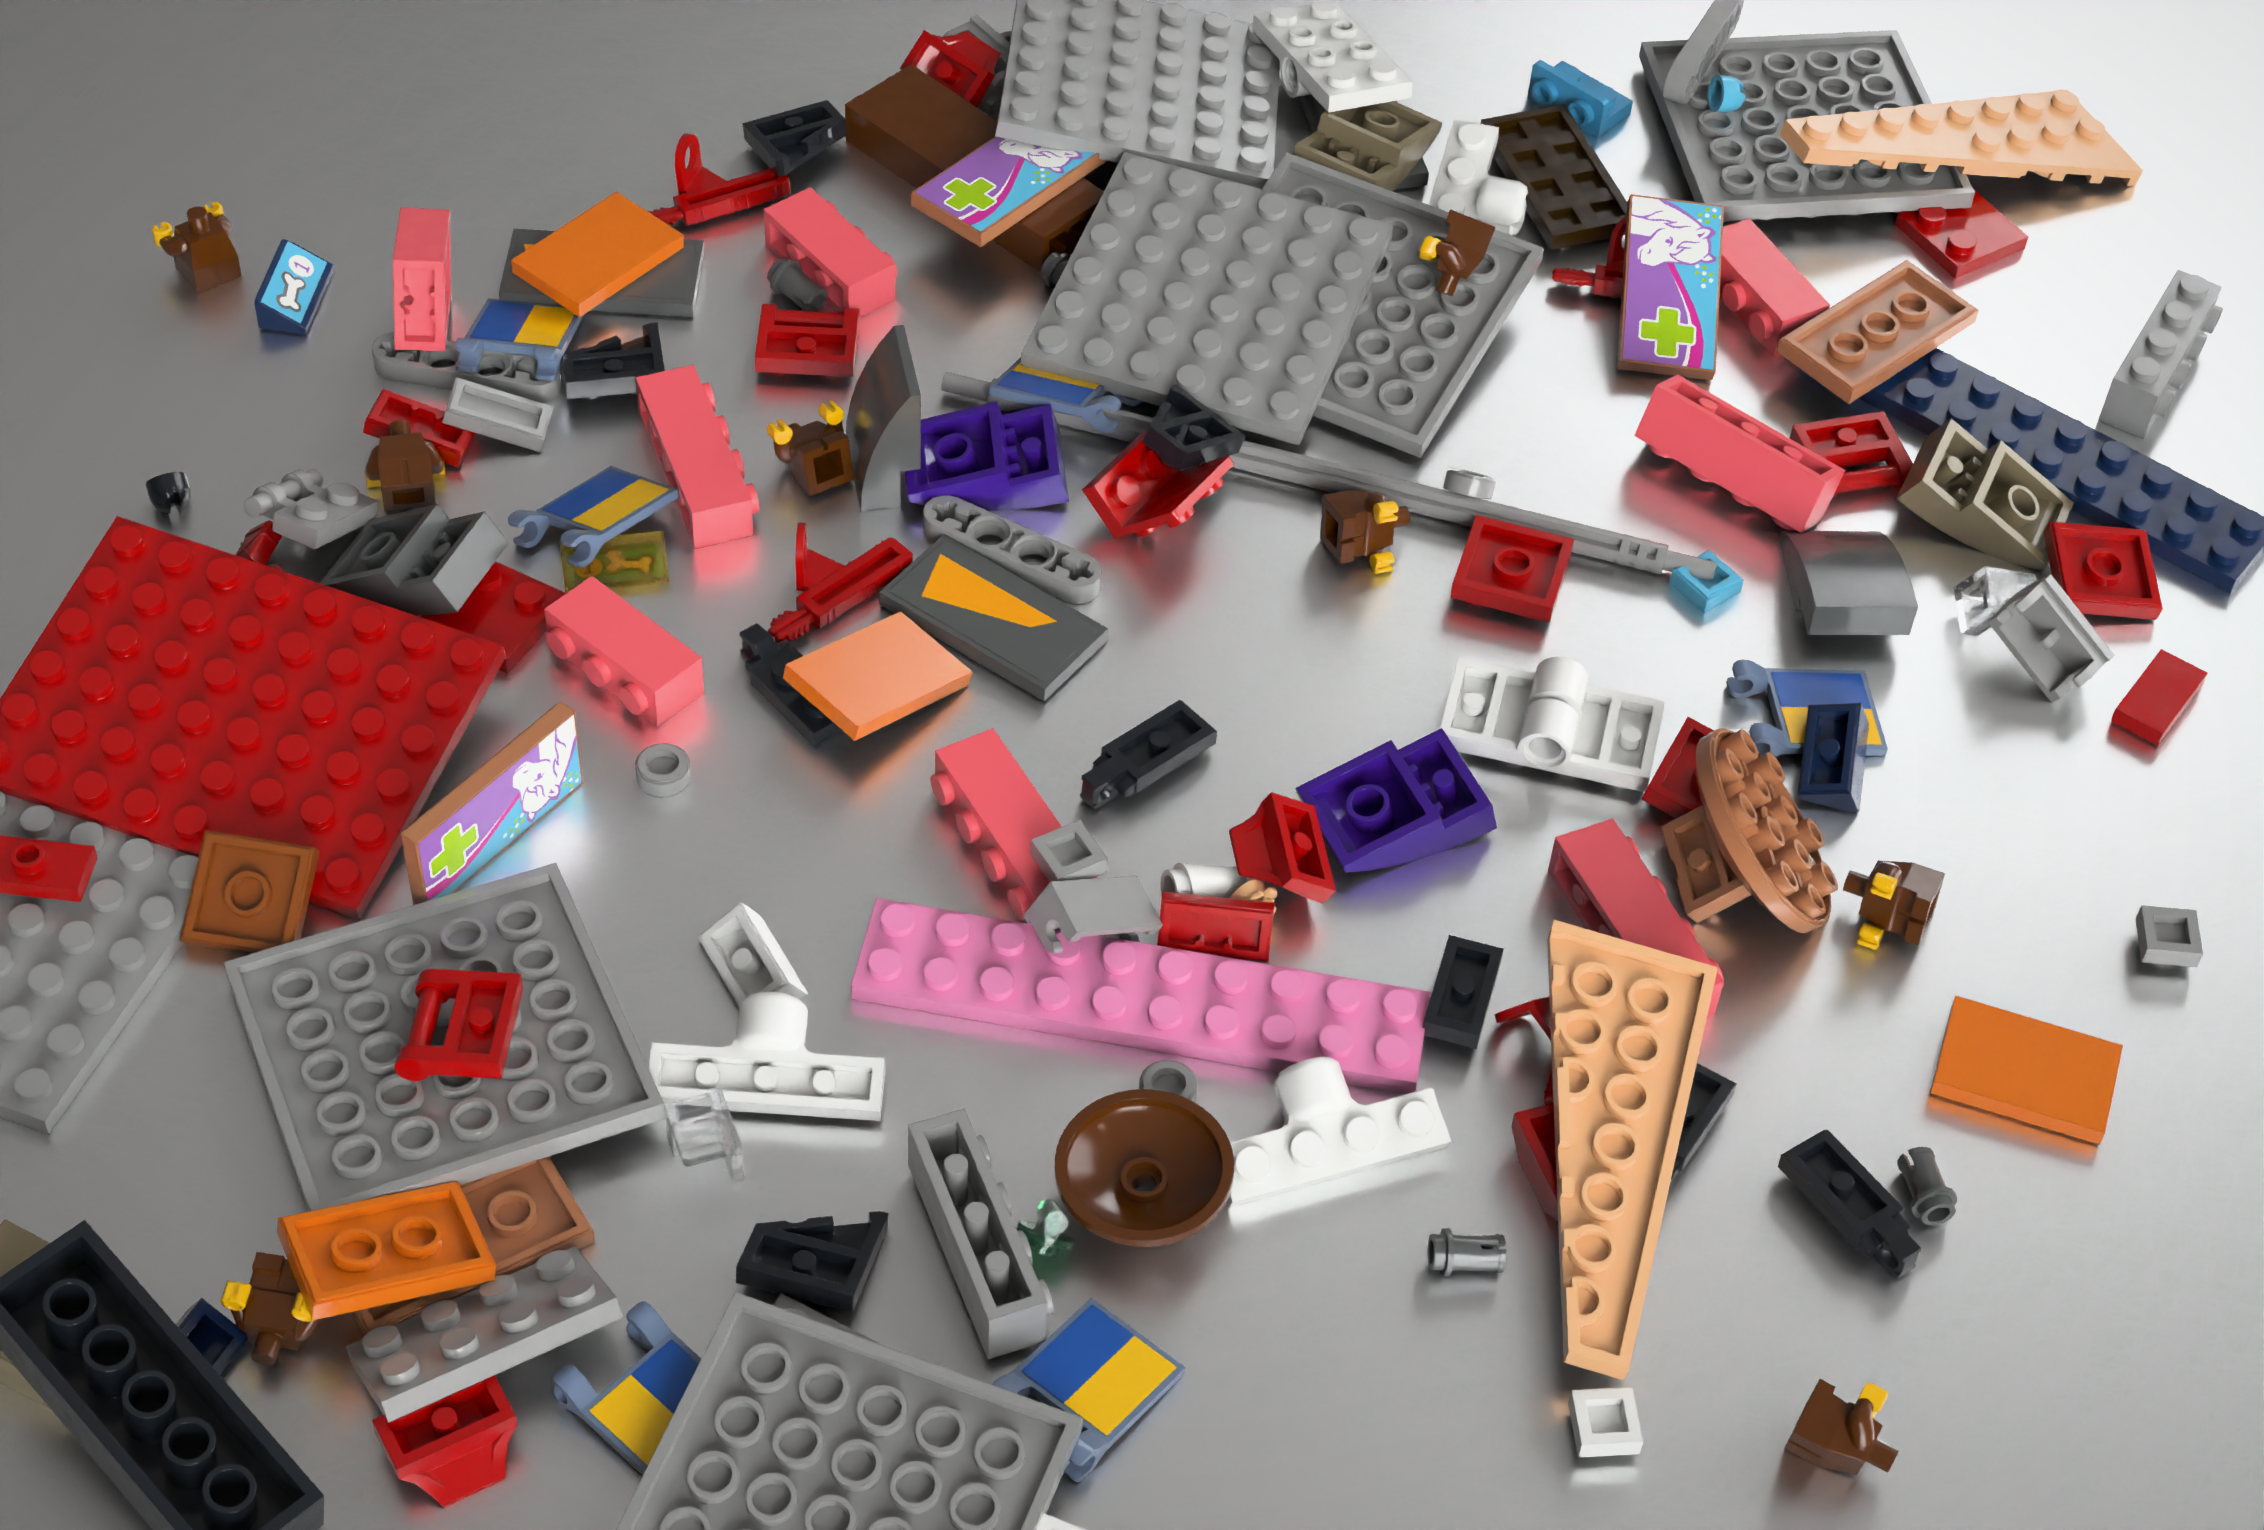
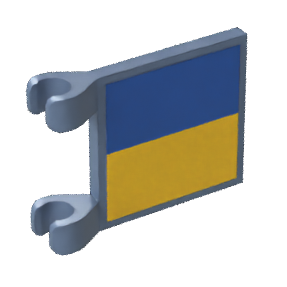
[455,298,584,381]
[989,357,1142,433]
[508,466,679,568]
[1726,659,1888,757]
[992,1298,1186,1482]
[552,1301,701,1475]

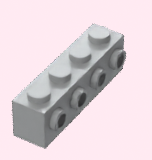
[2098,269,2223,439]
[908,1108,1054,1359]

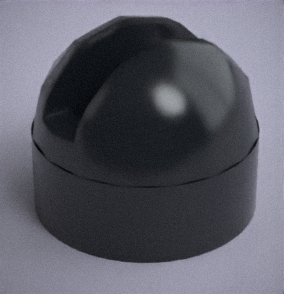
[145,472,191,514]

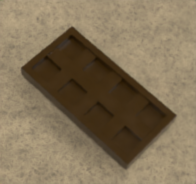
[1481,104,1627,250]

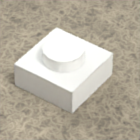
[1568,1387,1643,1457]

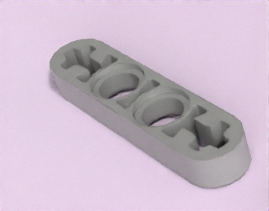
[1663,0,1744,105]
[372,332,562,403]
[923,495,1102,604]

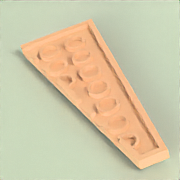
[1779,89,2144,186]
[1547,920,1718,1380]

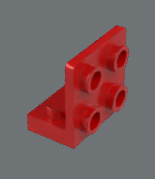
[1082,432,1234,539]

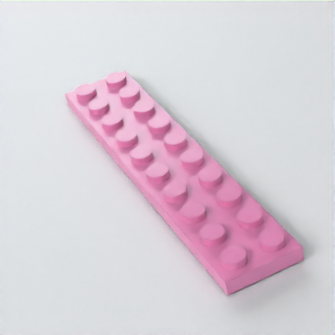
[851,898,1431,1094]

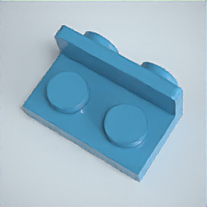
[1527,60,1633,139]

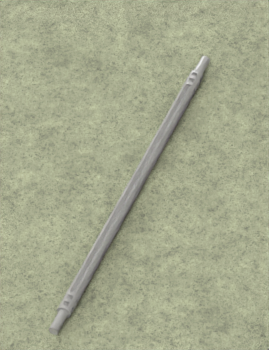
[941,372,1717,581]

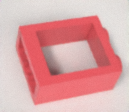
[393,208,451,351]

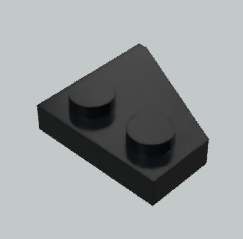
[742,100,847,177]
[562,322,665,400]
[1142,384,1246,470]
[736,1211,889,1313]

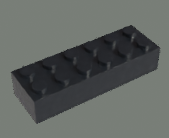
[0,1220,324,1530]

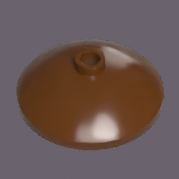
[1054,1089,1234,1247]

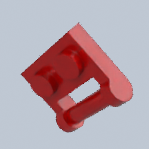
[755,304,860,377]
[1790,411,1913,499]
[394,969,523,1081]

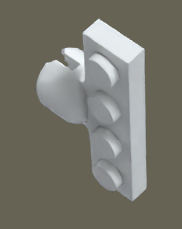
[1428,119,1528,236]
[648,992,886,1121]
[1227,1057,1452,1208]

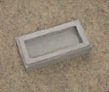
[442,377,553,452]

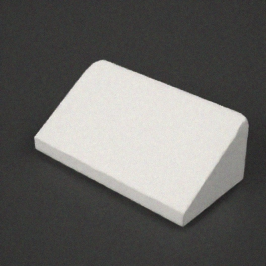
[698,902,808,1007]

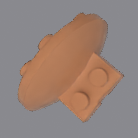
[1662,728,1838,933]

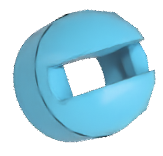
[1707,75,1746,113]

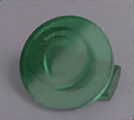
[1016,1199,1075,1258]

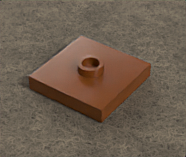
[180,830,320,954]

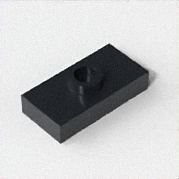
[1422,935,1504,1049]

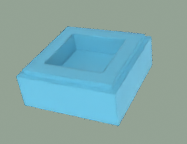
[1669,550,1744,613]

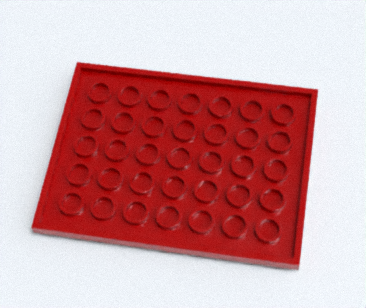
[0,516,506,921]

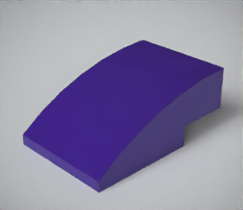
[905,402,1069,511]
[1295,728,1497,872]

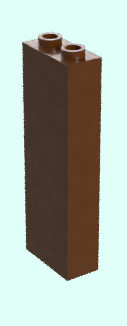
[845,64,1104,273]

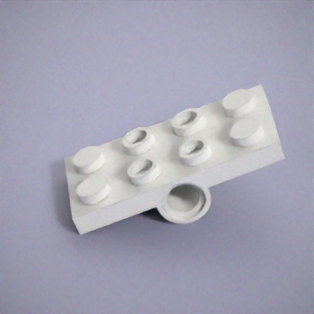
[1253,0,1413,113]
[1439,657,1665,792]

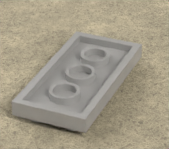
[346,1246,623,1423]

